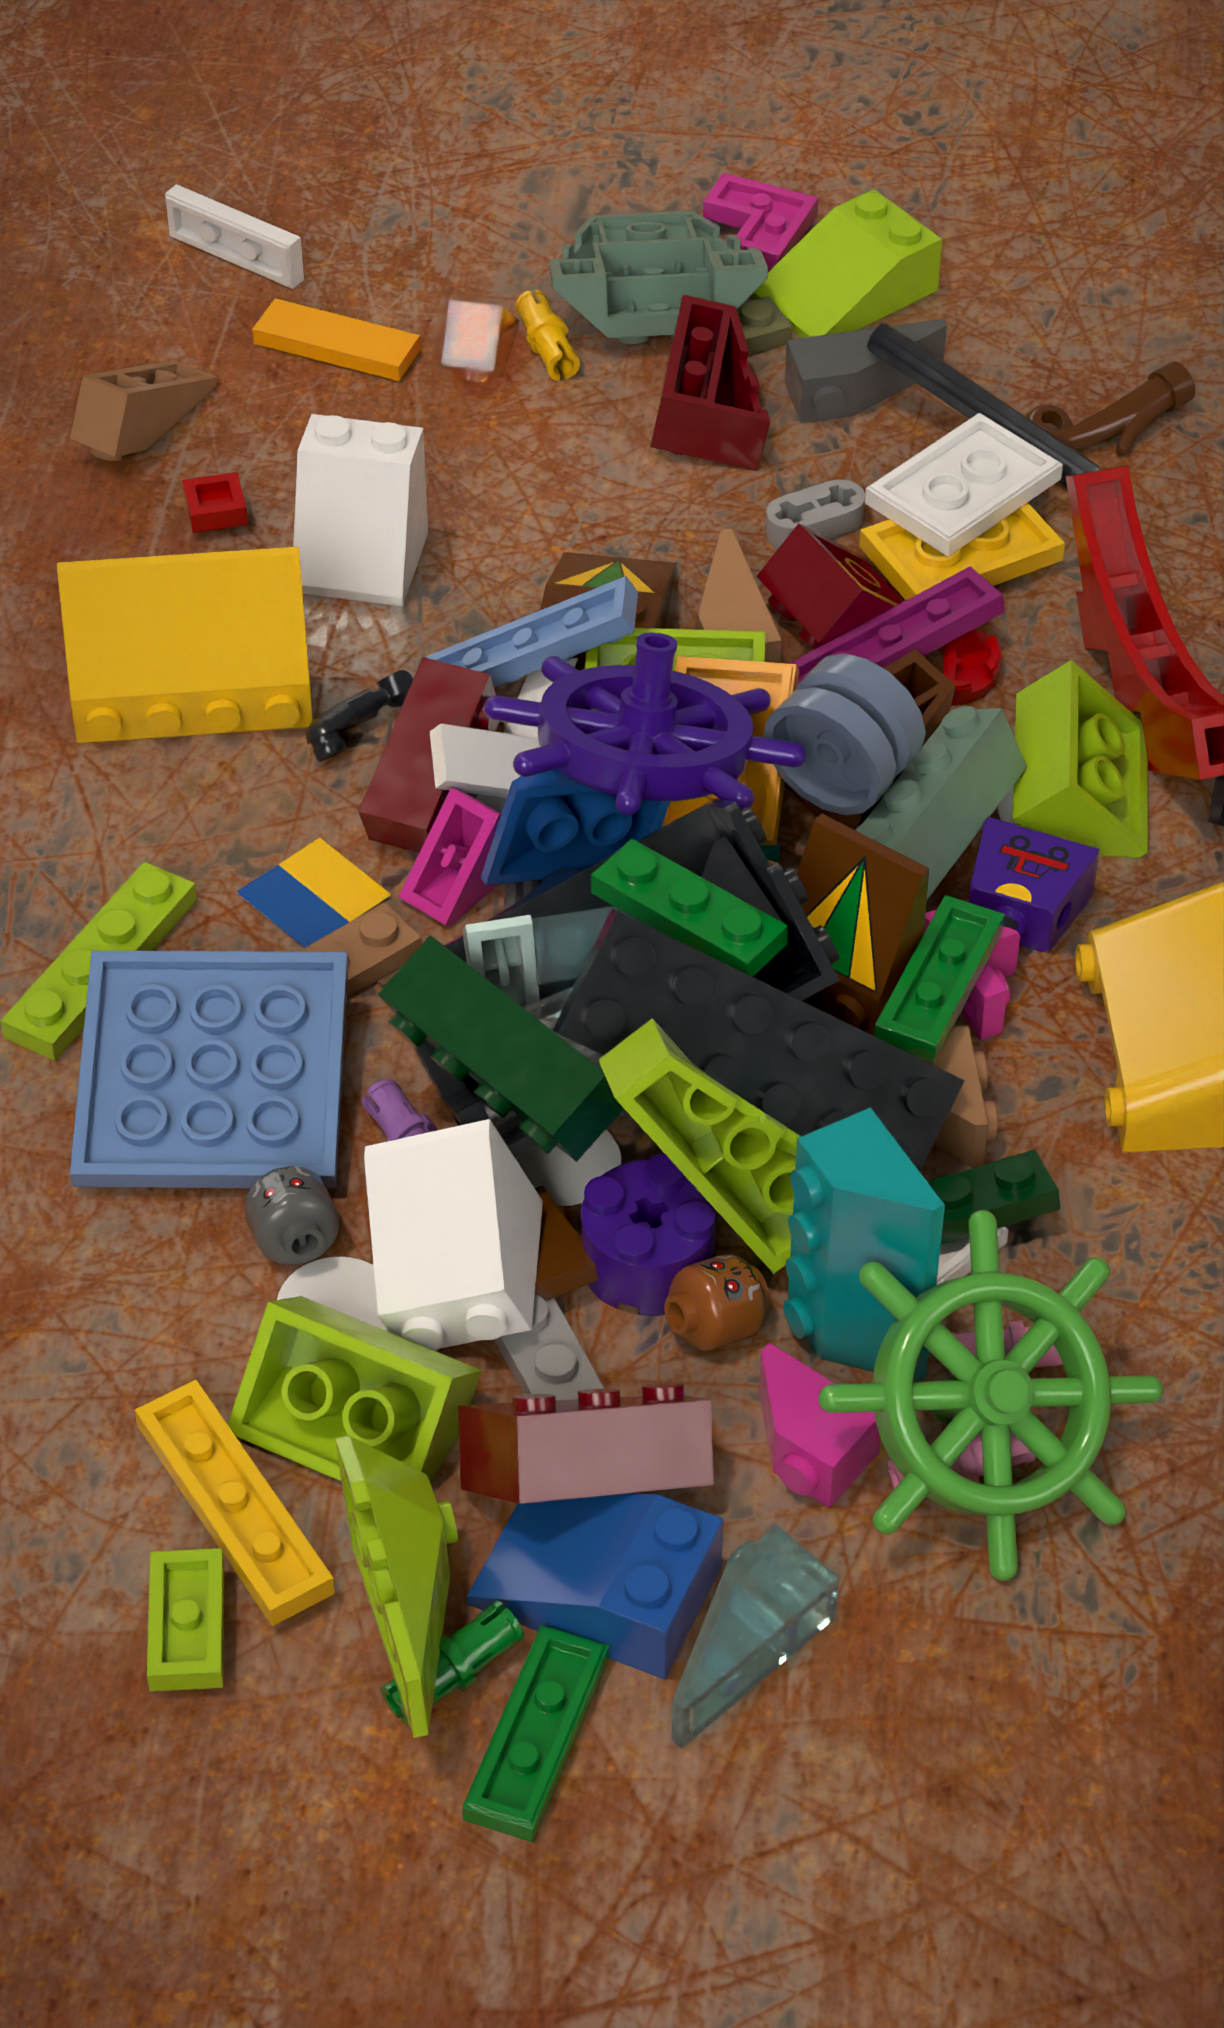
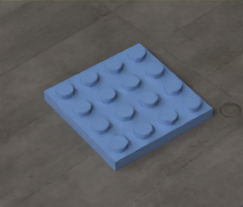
[70,951,349,1189]

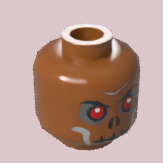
[664,1254,770,1351]

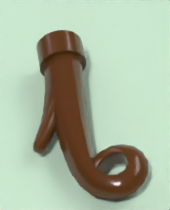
[1026,361,1195,456]

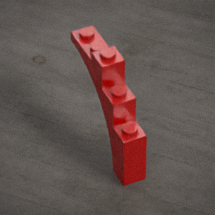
[1066,466,1224,780]

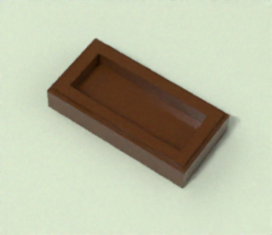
[535,1185,598,1300]

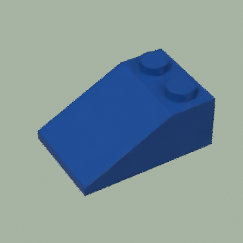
[481,769,671,886]
[467,1493,724,1680]

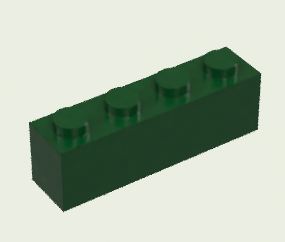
[378,935,624,1162]

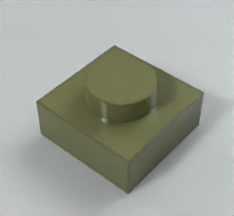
[737,296,793,356]

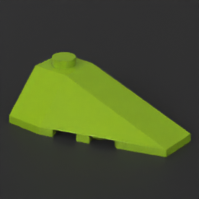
[335,1435,458,1738]

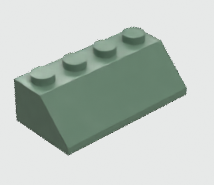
[855,706,1027,899]

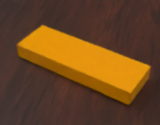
[252,298,421,381]

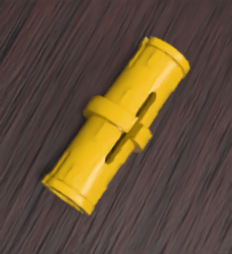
[515,289,580,381]

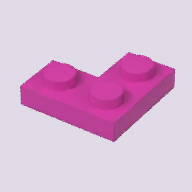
[703,173,819,270]

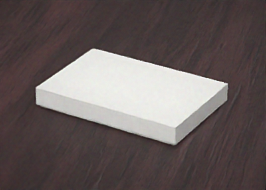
[865,413,1063,557]

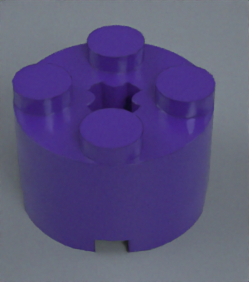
[581,1154,717,1316]

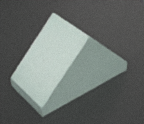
[462,915,541,1019]

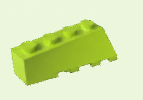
[599,1018,801,1274]

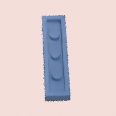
[425,576,638,687]

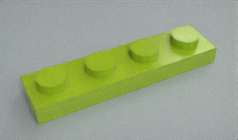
[0,861,197,1061]

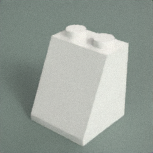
[293,414,428,607]
[364,1119,543,1351]

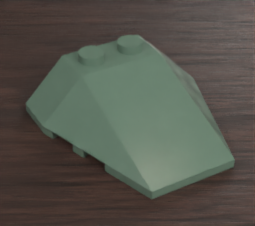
[549,210,768,344]

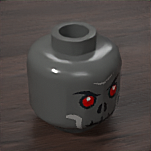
[244,1166,339,1266]

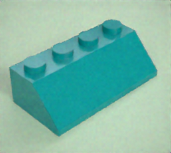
[783,1108,945,1382]

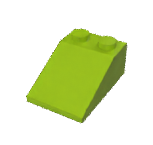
[750,189,942,338]

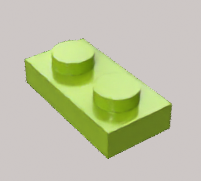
[147,1548,225,1692]

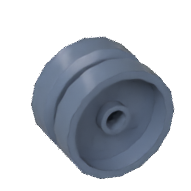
[763,653,926,815]

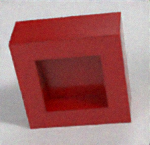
[182,472,248,533]

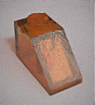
[441,300,520,385]

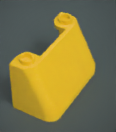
[1075,881,1224,1153]

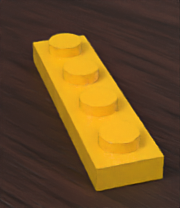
[134,1380,335,1627]

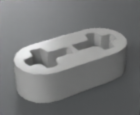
[765,479,865,548]

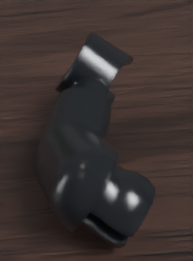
[306,670,413,762]

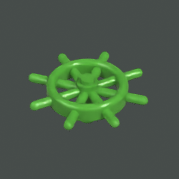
[818,1210,1163,1581]

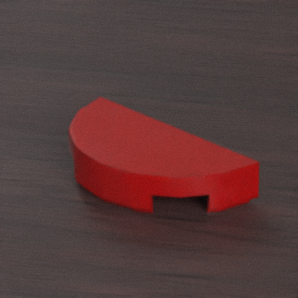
[943,628,1002,706]

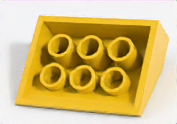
[57,547,313,743]

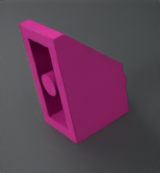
[759,1343,880,1508]

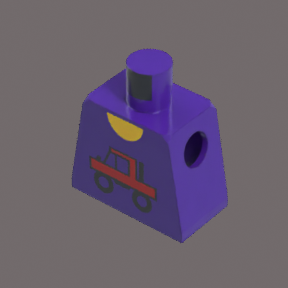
[969,817,1100,952]

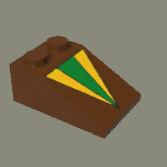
[540,552,676,671]
[797,813,930,1036]

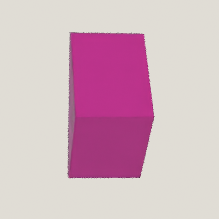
[398,787,501,926]

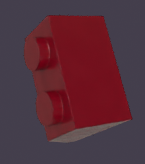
[756,523,906,649]

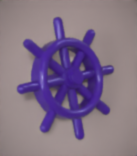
[484,632,806,815]

